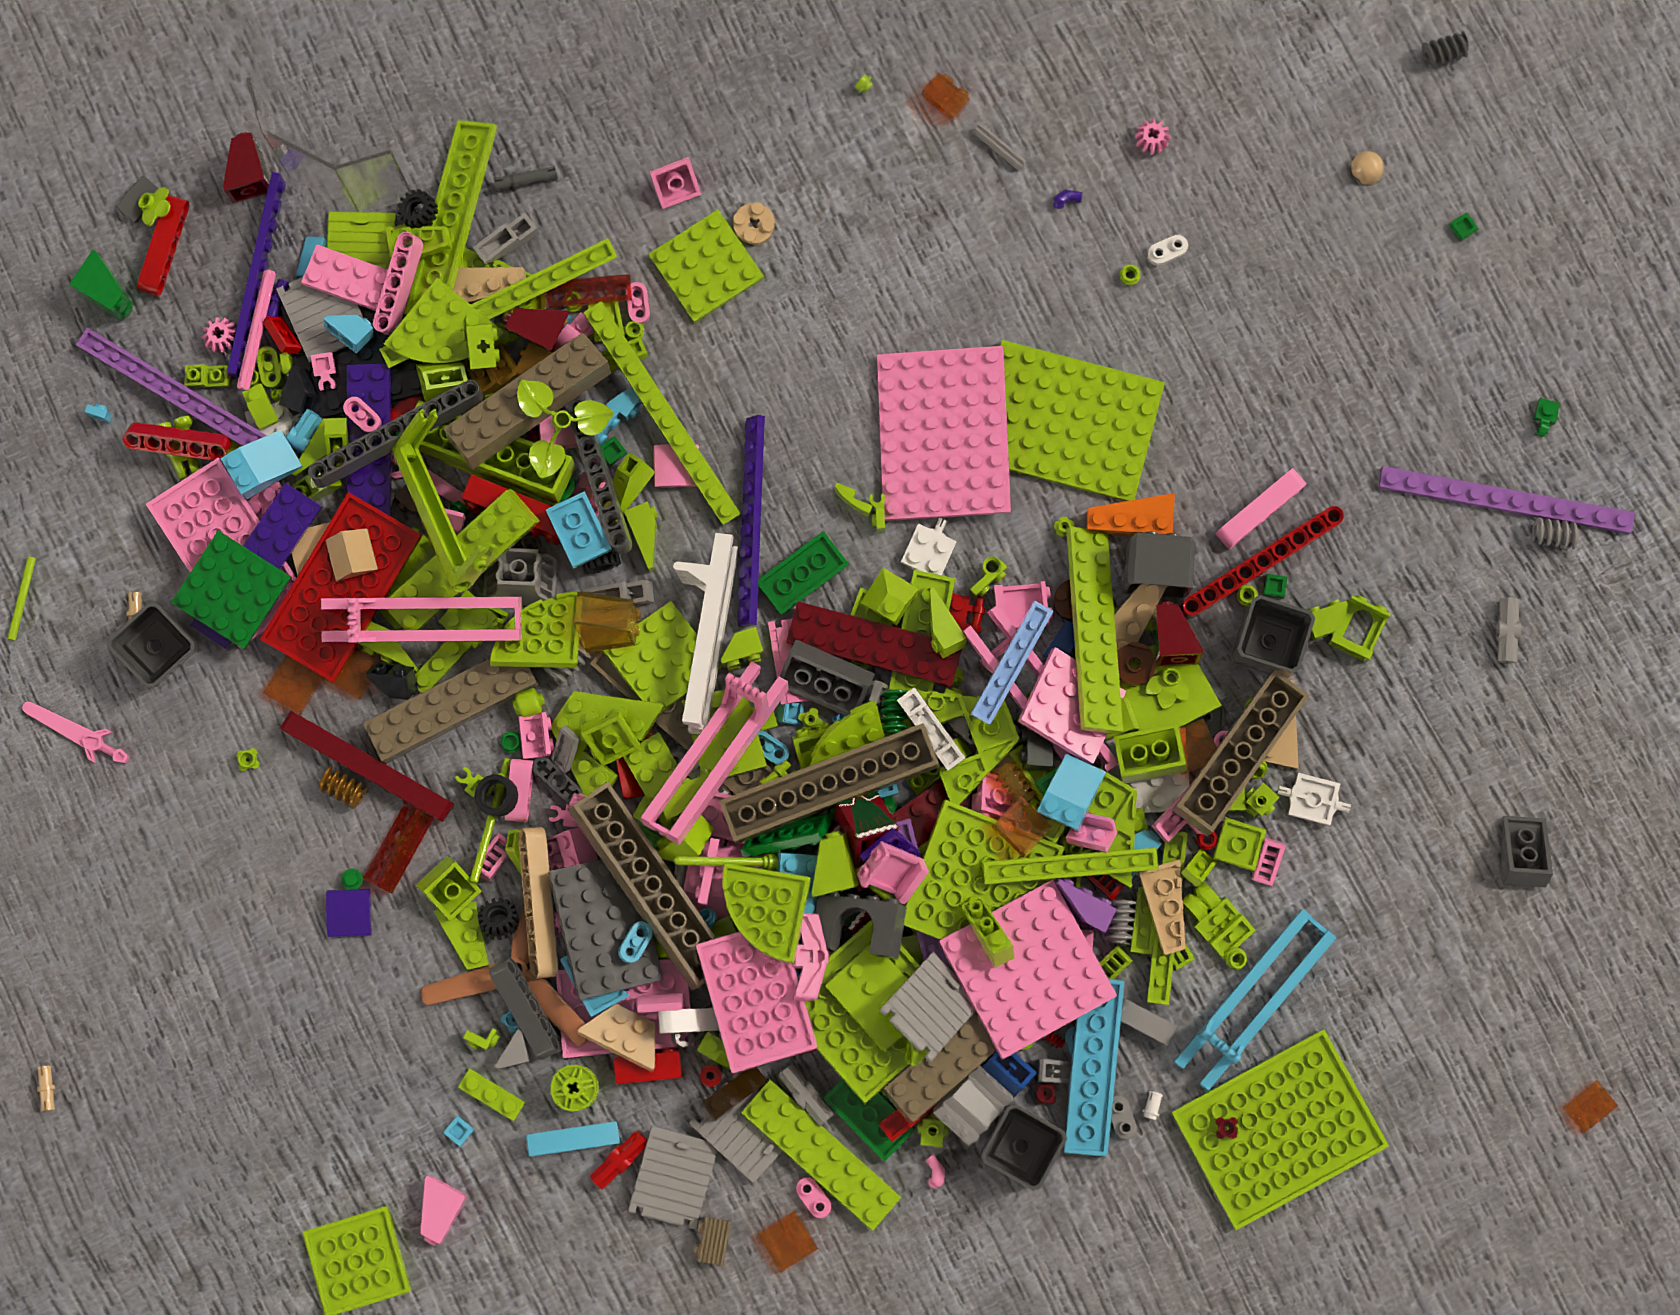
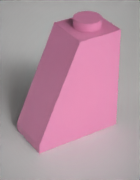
[420,1175,468,1246]

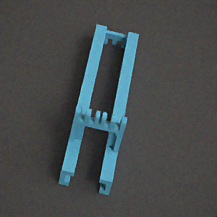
[1173,909,1337,1091]

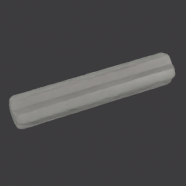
[973,124,1026,170]

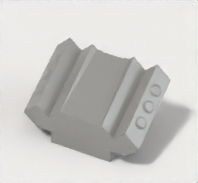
[483,548,557,606]
[933,1065,1013,1146]

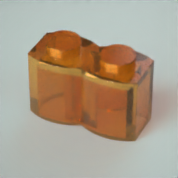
[922,72,970,122]

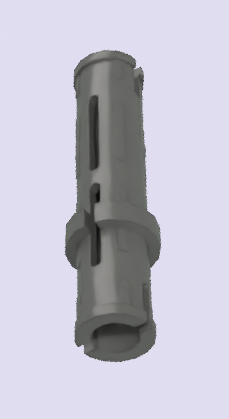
[494,166,558,191]

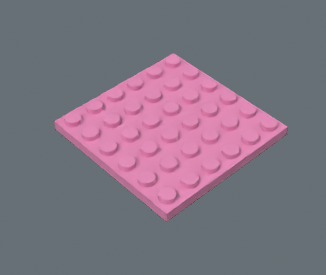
[938,880,1117,1059]

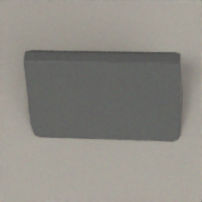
[116,175,159,223]

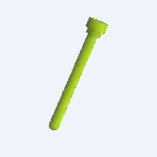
[674,854,778,871]

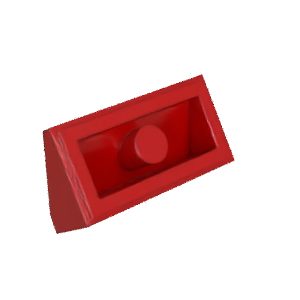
[616,757,645,800]

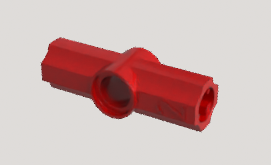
[589,1130,647,1190]

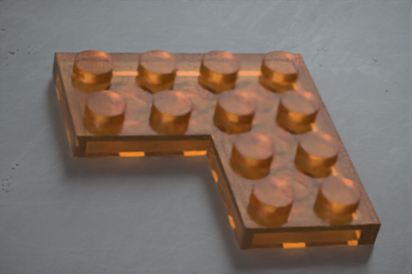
[263,648,379,715]

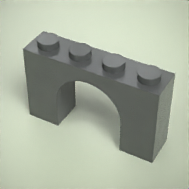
[815,892,907,959]

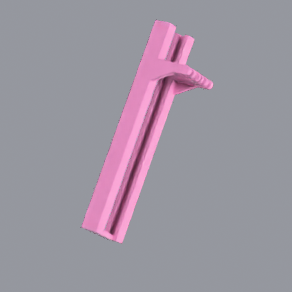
[321,597,522,642]
[962,605,1119,772]
[641,661,789,845]

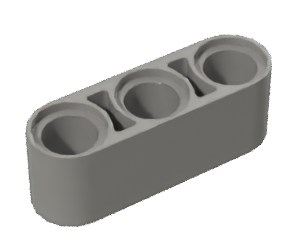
[1121,998,1178,1047]

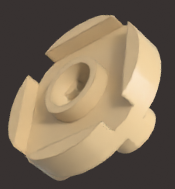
[733,202,775,245]

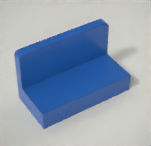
[1043,620,1075,659]

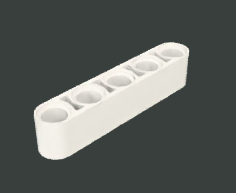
[659,1008,720,1033]

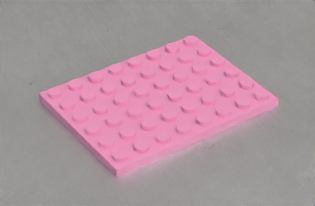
[877,346,1011,521]

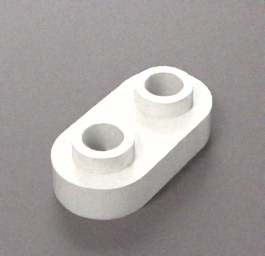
[1147,235,1188,266]

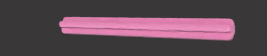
[237,270,276,391]

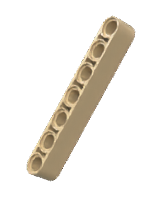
[518,827,558,979]

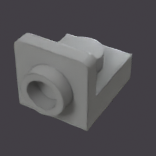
[864,680,889,706]

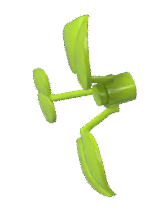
[517,380,614,478]

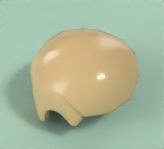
[1351,151,1384,185]

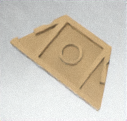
[577,1004,655,1072]

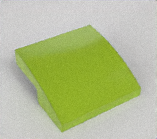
[1192,896,1256,959]

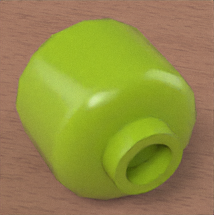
[512,688,545,718]

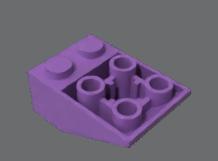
[1053,878,1117,933]

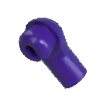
[1053,190,1083,209]

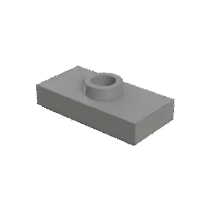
[550,726,581,773]

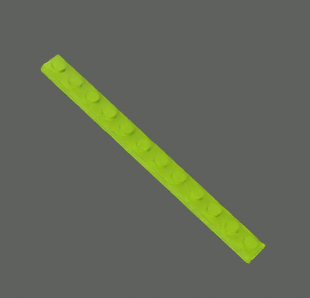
[379,238,617,368]
[583,301,741,526]

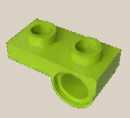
[969,557,1007,598]

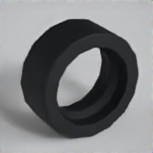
[474,774,519,817]

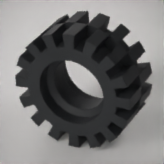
[397,189,438,228]
[582,545,621,574]
[478,898,519,940]

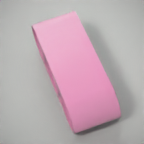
[505,759,534,823]

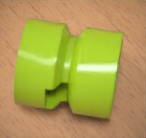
[1183,882,1221,923]

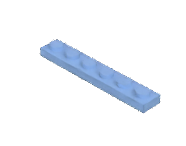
[971,600,1053,725]

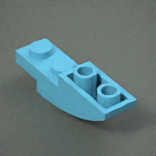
[590,388,642,448]

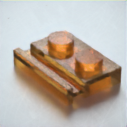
[1562,1080,1618,1133]

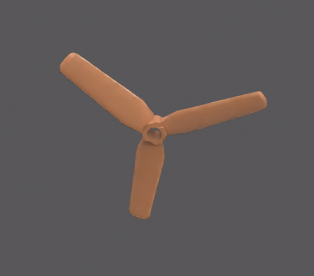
[421,907,588,1046]

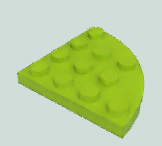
[384,278,504,363]
[490,591,583,668]
[810,700,885,766]
[723,863,811,965]

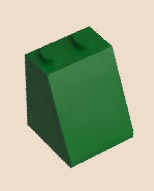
[69,249,133,321]

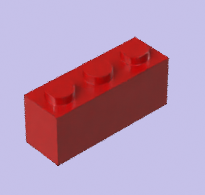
[614,1047,683,1084]

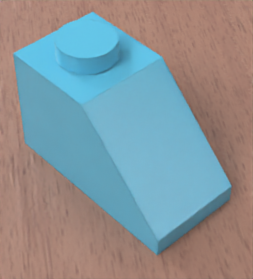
[324,315,373,353]

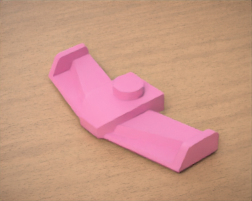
[794,913,829,1001]

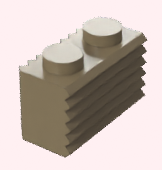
[694,1216,731,1266]

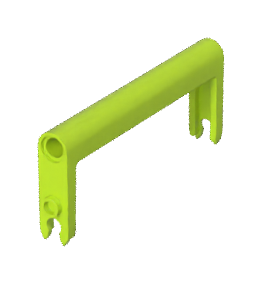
[392,409,498,593]

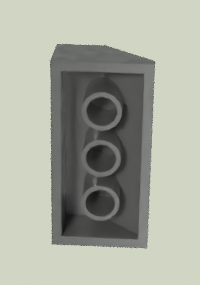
[780,640,875,716]

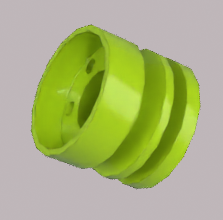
[550,1065,599,1111]

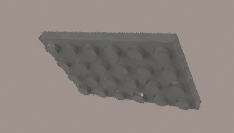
[548,859,663,1001]

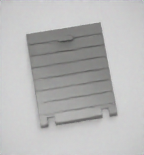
[276,276,364,363]
[880,952,975,1062]
[689,1072,782,1183]
[628,1126,717,1230]

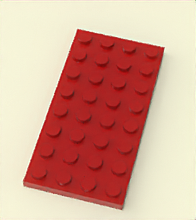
[260,492,423,683]

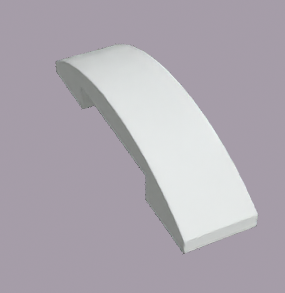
[897,687,965,770]

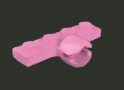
[1152,785,1203,842]

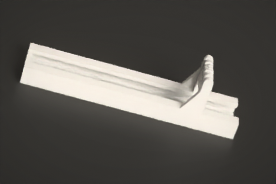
[673,533,739,735]

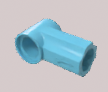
[286,408,323,454]

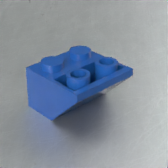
[982,1050,1037,1098]

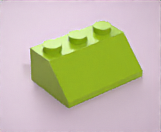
[1114,723,1188,784]

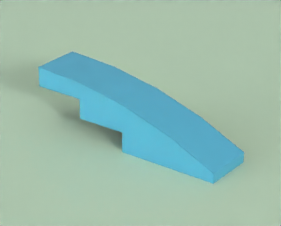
[526,1121,620,1157]

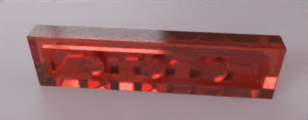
[547,274,632,308]
[363,802,434,894]

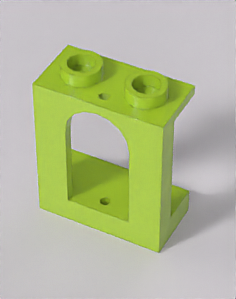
[1327,595,1391,662]

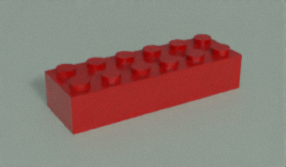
[461,474,562,546]

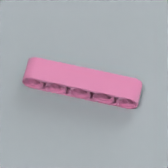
[373,232,423,336]
[1215,468,1307,550]

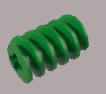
[880,689,909,735]

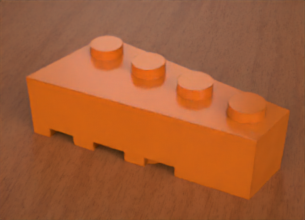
[1085,493,1175,537]

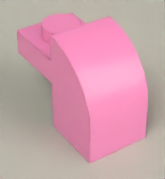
[553,313,594,352]

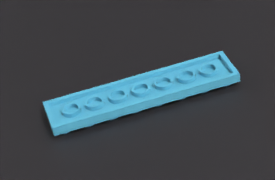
[1063,979,1125,1156]

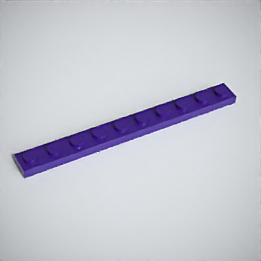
[227,172,286,379]
[737,415,765,627]

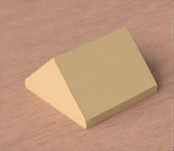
[326,528,378,581]

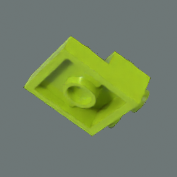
[438,590,499,650]
[580,712,640,766]
[792,722,831,769]

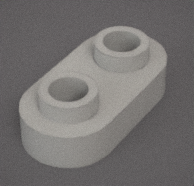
[1111,1096,1137,1139]

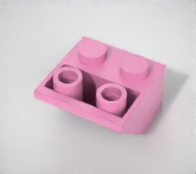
[546,827,598,871]

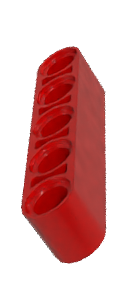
[137,195,189,296]
[122,422,231,461]

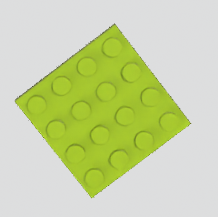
[648,209,764,324]
[602,601,722,711]

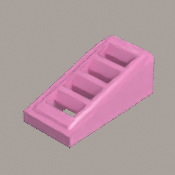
[472,833,509,882]
[1251,837,1286,886]

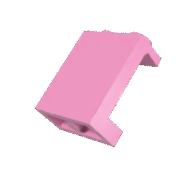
[993,581,1053,631]
[857,841,929,905]

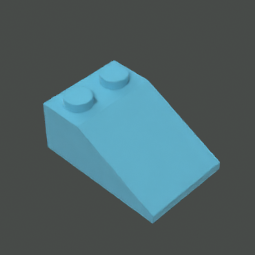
[220,430,303,499]
[1037,754,1106,832]

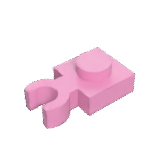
[311,352,336,391]
[549,804,579,828]

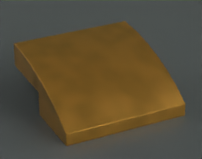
[464,342,521,396]

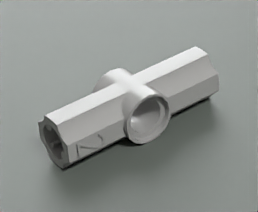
[1496,597,1521,664]
[778,1064,834,1126]

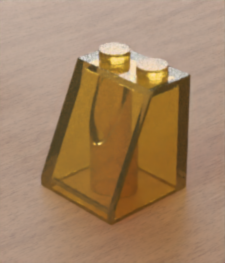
[574,592,641,652]

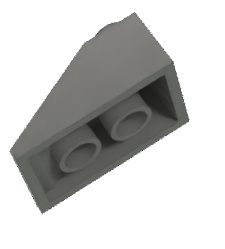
[1501,816,1553,887]

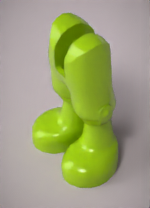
[157,416,200,480]

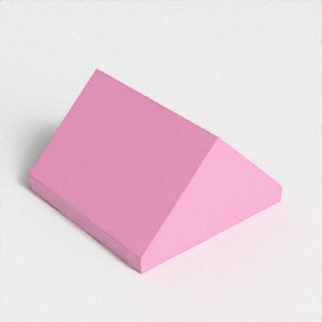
[650,157,702,209]

